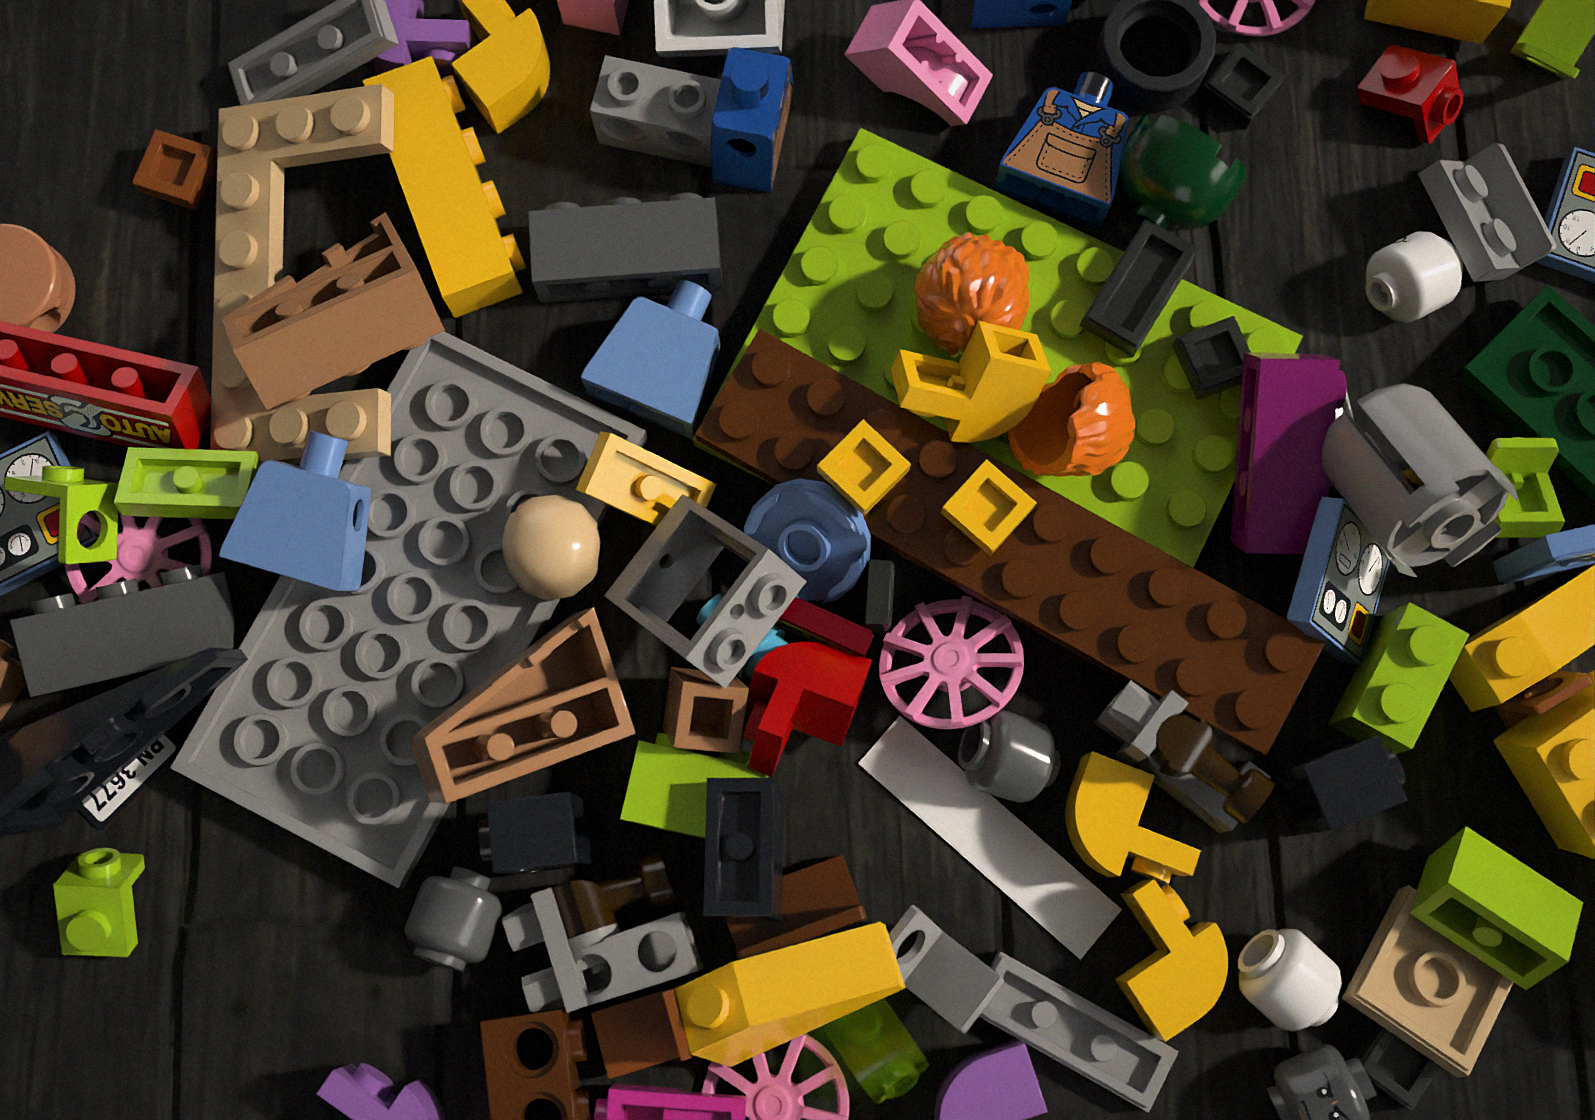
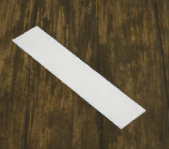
[858,716,1122,960]

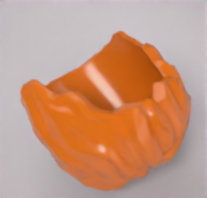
[913,232,1030,358]
[1007,362,1135,477]

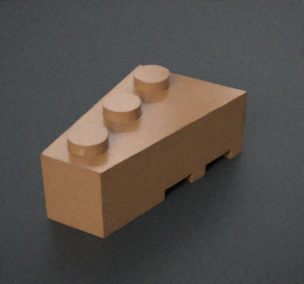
[221,212,445,410]
[409,607,636,804]

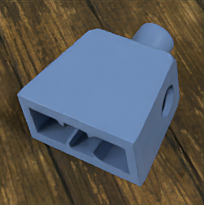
[581,280,720,440]
[219,430,371,591]

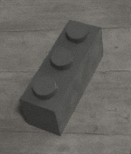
[528,193,723,303]
[10,564,242,697]

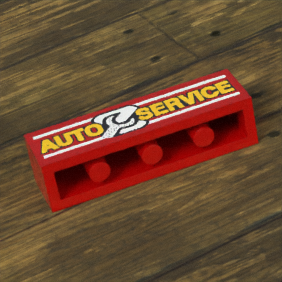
[0,321,212,449]

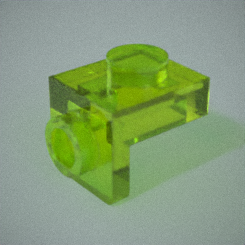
[822,998,929,1104]

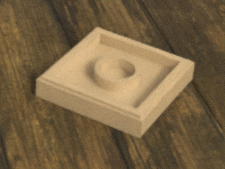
[1341,885,1514,1078]

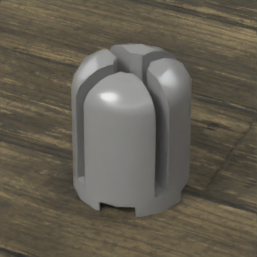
[1322,383,1518,577]

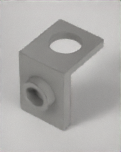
[889,905,1004,1034]

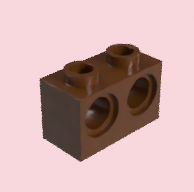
[480,1006,595,1120]

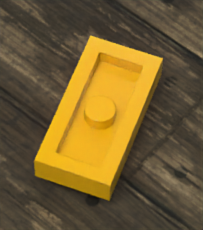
[576,431,716,527]

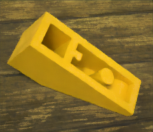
[1449,564,1595,712]
[675,922,906,1067]

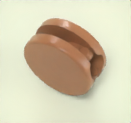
[0,224,75,333]

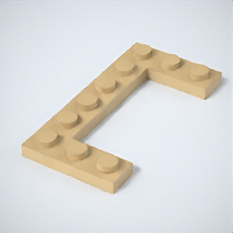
[210,84,394,465]

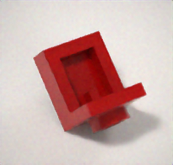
[1357,44,1463,144]

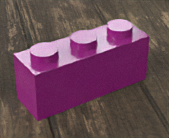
[1230,353,1347,554]

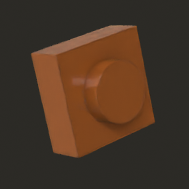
[132,129,218,211]

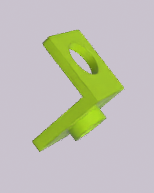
[1510,0,1595,80]
[4,466,119,564]

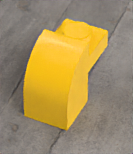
[451,0,551,135]
[891,321,1051,443]
[1065,751,1201,884]
[1114,879,1228,1042]

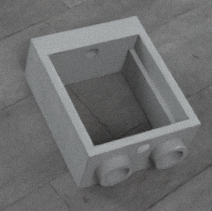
[604,493,807,689]

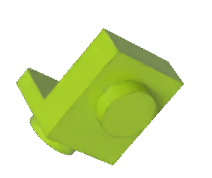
[1486,437,1565,538]
[53,848,145,957]

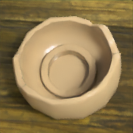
[502,494,600,600]

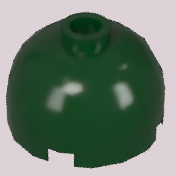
[1118,114,1248,231]

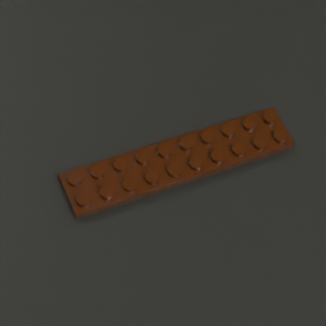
[695,329,1326,758]

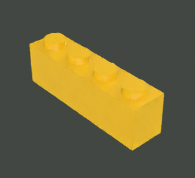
[363,56,526,318]

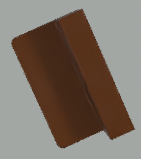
[726,854,867,960]

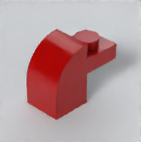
[743,642,872,777]

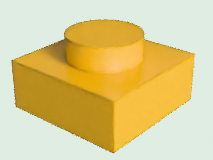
[817,419,911,516]
[941,459,1037,556]

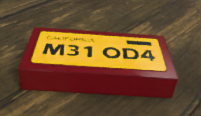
[774,597,874,657]

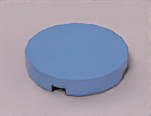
[744,479,871,603]

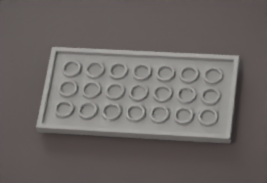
[170,331,648,888]

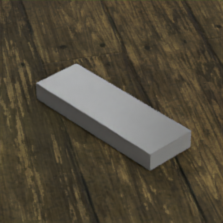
[228,0,399,105]
[979,951,1179,1113]

